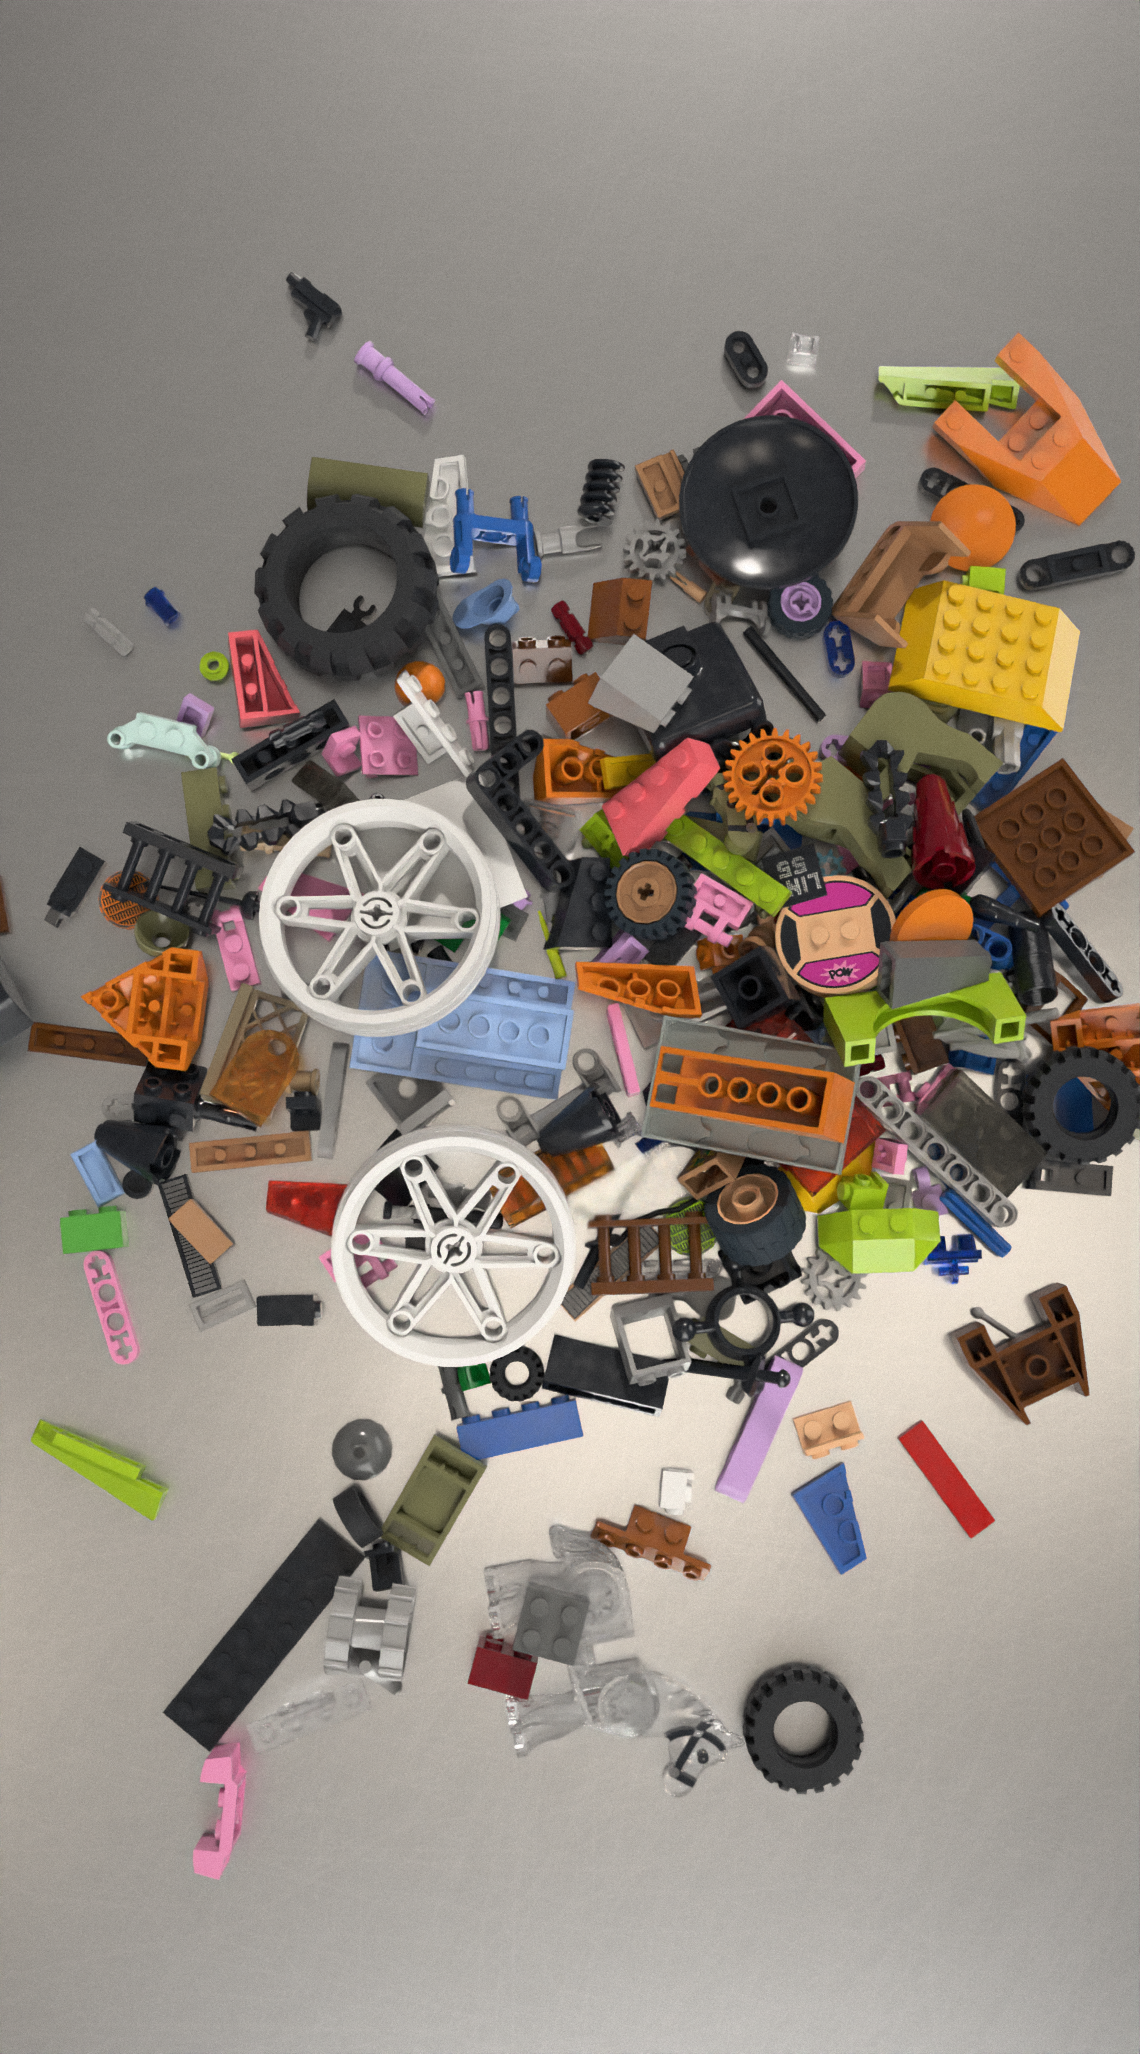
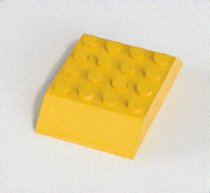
[887,580,1080,733]

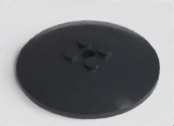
[679,415,858,589]

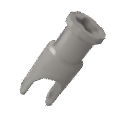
[534,523,602,558]

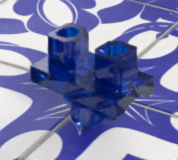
[923,1234,982,1284]

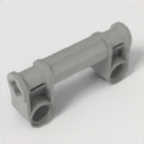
[496,1048,622,1146]

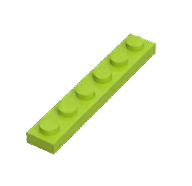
[664,815,792,917]

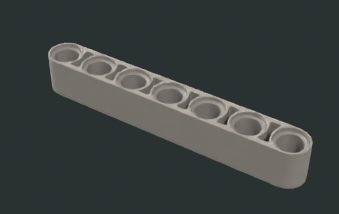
[855,1076,1018,1228]

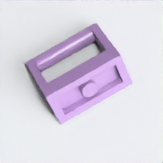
[591,929,649,964]

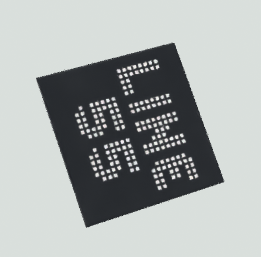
[761,843,828,909]

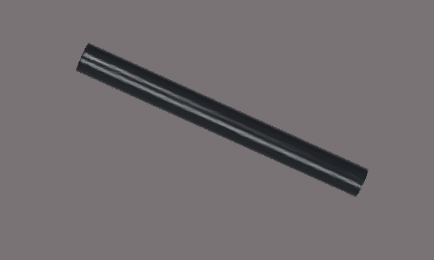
[743,626,827,723]

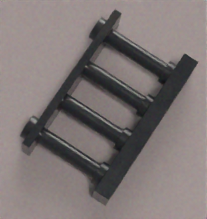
[102,821,244,937]

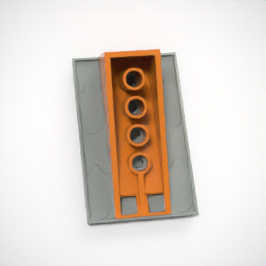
[641,1015,861,1175]

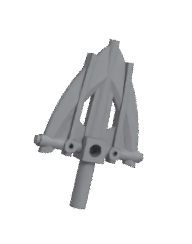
[932,979,1059,1064]

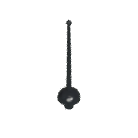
[144,881,260,920]

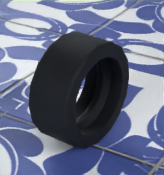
[333,1485,383,1548]

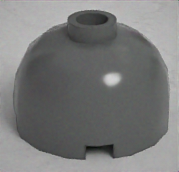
[332,1419,393,1481]

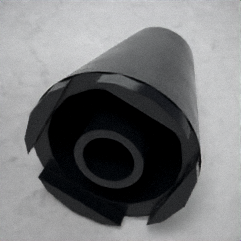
[537,1083,625,1157]
[94,1120,183,1186]

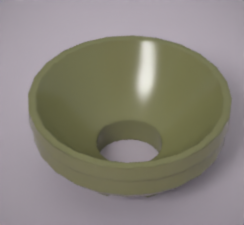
[134,910,189,957]

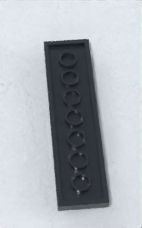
[163,1517,365,1752]

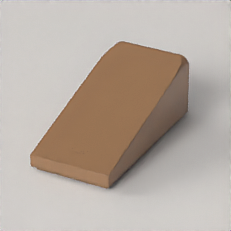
[168,1199,233,1264]

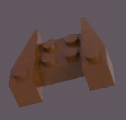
[949,1282,1090,1425]

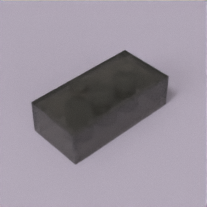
[913,1069,1048,1198]

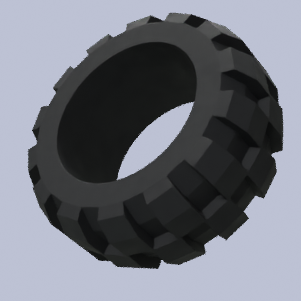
[254,494,439,681]

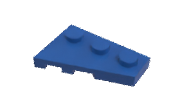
[791,1462,867,1575]

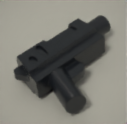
[286,272,342,341]

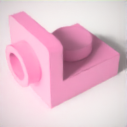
[860,661,892,708]
[322,726,361,777]
[872,1137,908,1175]

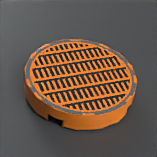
[98,871,159,930]

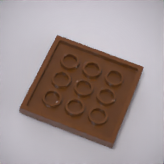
[966,758,1135,918]

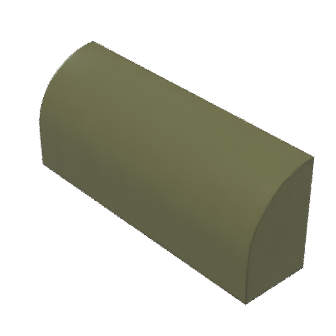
[307,457,430,528]

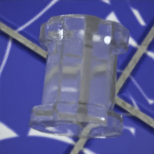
[613,1111,642,1149]

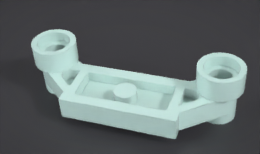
[107,712,221,769]

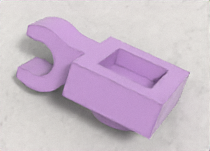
[911,1166,949,1216]

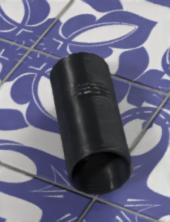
[1008,910,1058,1006]

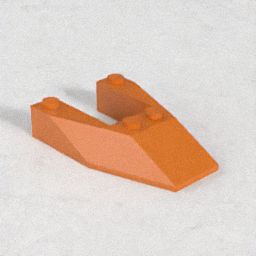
[932,332,1121,526]

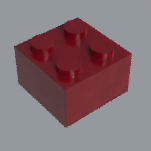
[467,1633,538,1700]

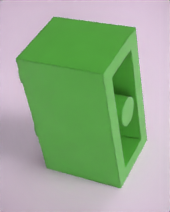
[60,1206,129,1254]

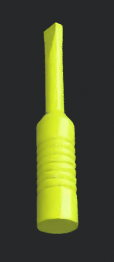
[538,910,567,979]

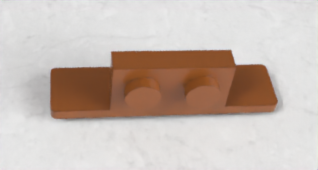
[590,1505,711,1581]

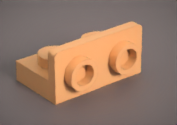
[792,1401,864,1459]

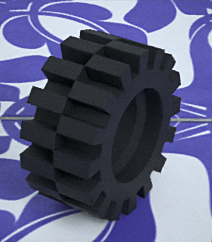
[489,1346,544,1402]

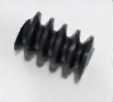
[577,459,625,526]

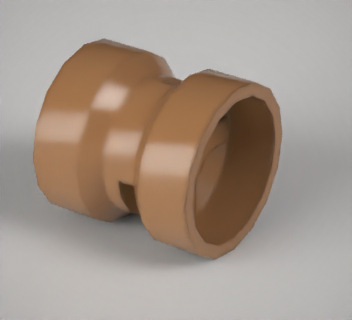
[738,925,776,958]

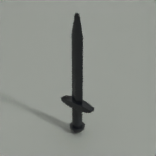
[662,1353,791,1397]

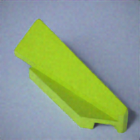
[878,366,1020,412]
[31,1419,169,1521]

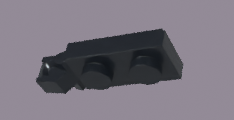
[44,847,107,928]

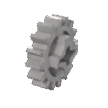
[623,519,686,585]
[801,1249,868,1311]

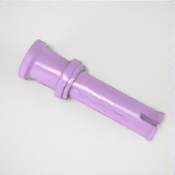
[354,341,435,415]

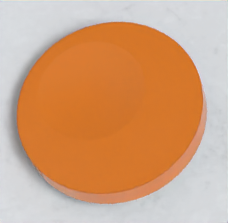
[930,484,1016,572]
[890,889,973,941]

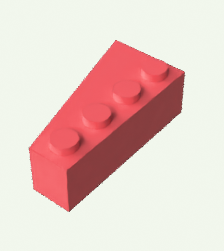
[602,738,720,857]

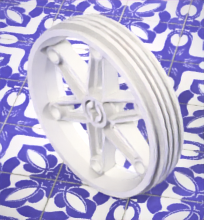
[259,799,500,1037]
[331,1124,576,1367]

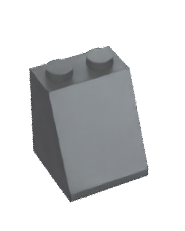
[588,634,694,733]

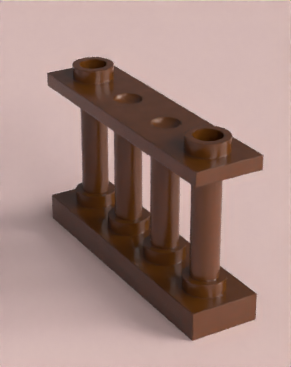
[587,1211,714,1296]

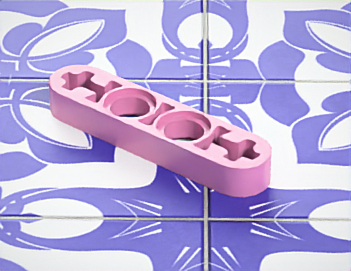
[83,1250,140,1365]

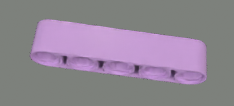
[715,1355,803,1503]

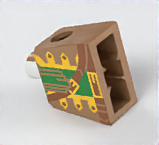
[677,1148,746,1200]

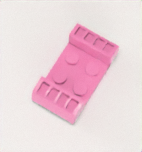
[193,1742,247,1880]

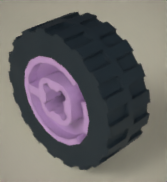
[767,575,833,640]

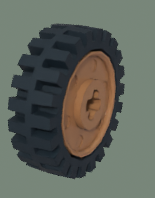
[604,848,697,941]

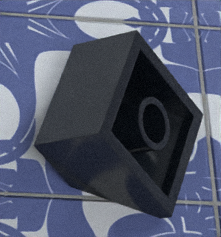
[710,945,801,1030]

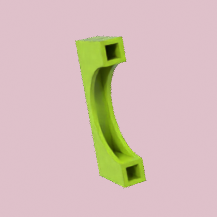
[823,972,1026,1067]

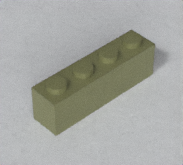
[181,767,240,893]

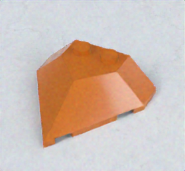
[80,947,209,1071]
[1050,1003,1140,1111]

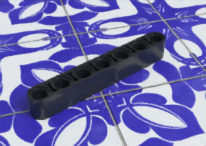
[484,624,521,828]

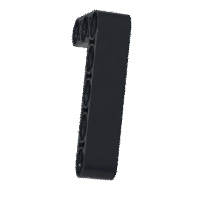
[466,730,575,892]

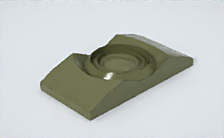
[381,1435,487,1566]

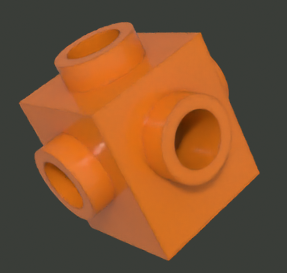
[696,931,743,975]

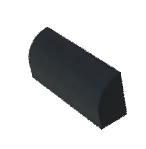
[541,1334,669,1417]

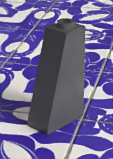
[877,940,992,1009]

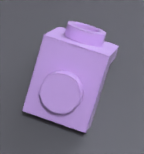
[176,693,215,738]

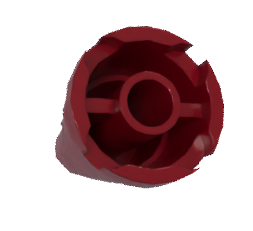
[912,774,975,889]

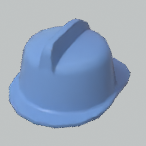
[453,578,520,629]

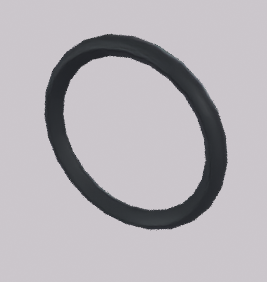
[962,809,985,849]

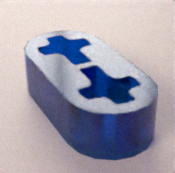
[822,621,855,678]

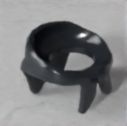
[784,984,824,1032]

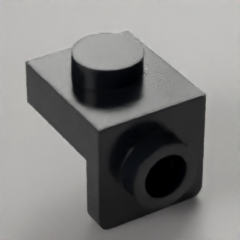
[286,1091,321,1132]
[364,1542,405,1592]

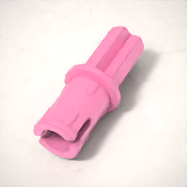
[464,691,490,751]

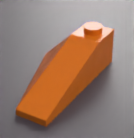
[533,739,623,805]
[575,961,702,1018]

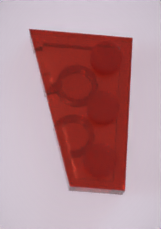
[266,1180,357,1241]

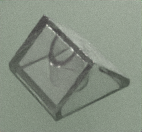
[517,797,582,861]

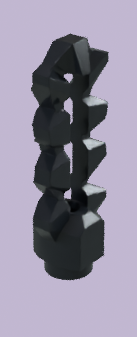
[860,740,913,859]
[207,799,325,856]

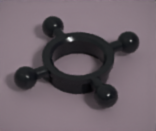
[672,1254,814,1396]

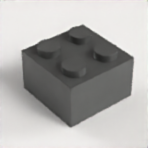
[512,1581,590,1666]

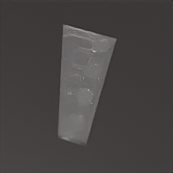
[566,1141,691,1225]

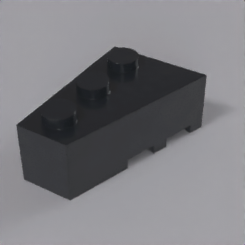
[543,857,612,950]

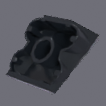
[718,1250,802,1305]

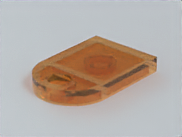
[209,1030,299,1128]

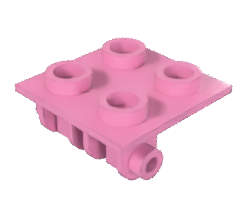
[358,715,418,779]

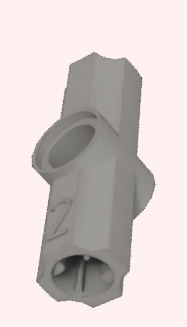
[988,716,1024,774]

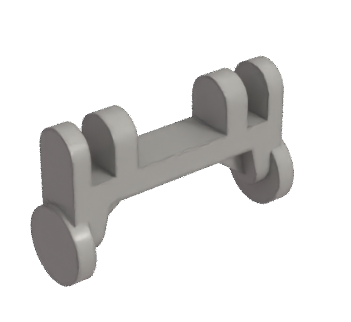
[709,593,770,636]

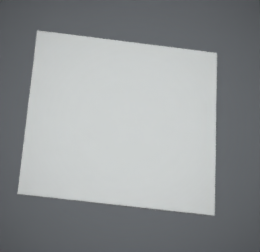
[349,775,528,951]

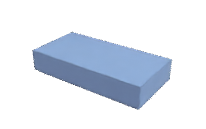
[70,1141,125,1207]

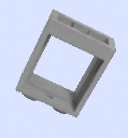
[610,1293,692,1386]

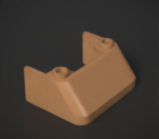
[831,521,971,649]

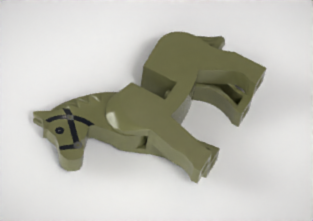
[706,692,1003,900]

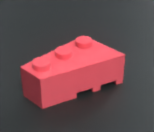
[228,629,300,728]

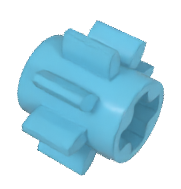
[816,849,847,877]

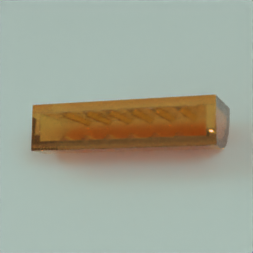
[489,1144,616,1229]

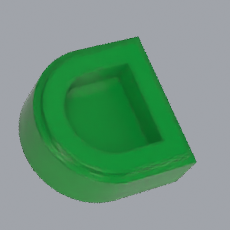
[457,1363,491,1392]

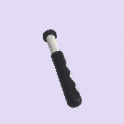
[383,1201,503,1230]

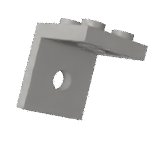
[365,1072,456,1135]

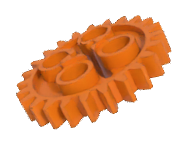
[723,728,823,827]

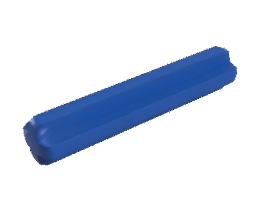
[940,1188,1012,1258]

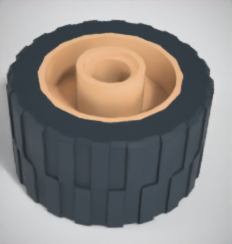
[704,1164,806,1266]

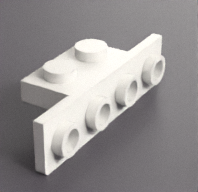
[393,670,475,777]

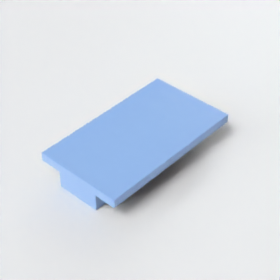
[349,951,575,1100]

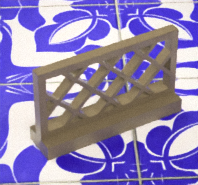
[200,983,309,1120]

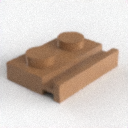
[634,449,684,521]

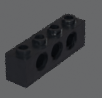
[231,699,351,791]

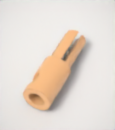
[670,571,707,603]

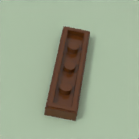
[27,1022,149,1067]

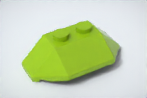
[817,1208,940,1274]

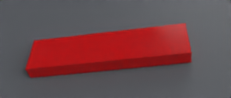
[897,1420,995,1539]

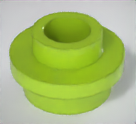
[199,651,229,681]

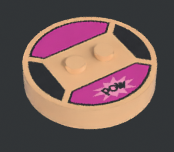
[775,875,896,998]

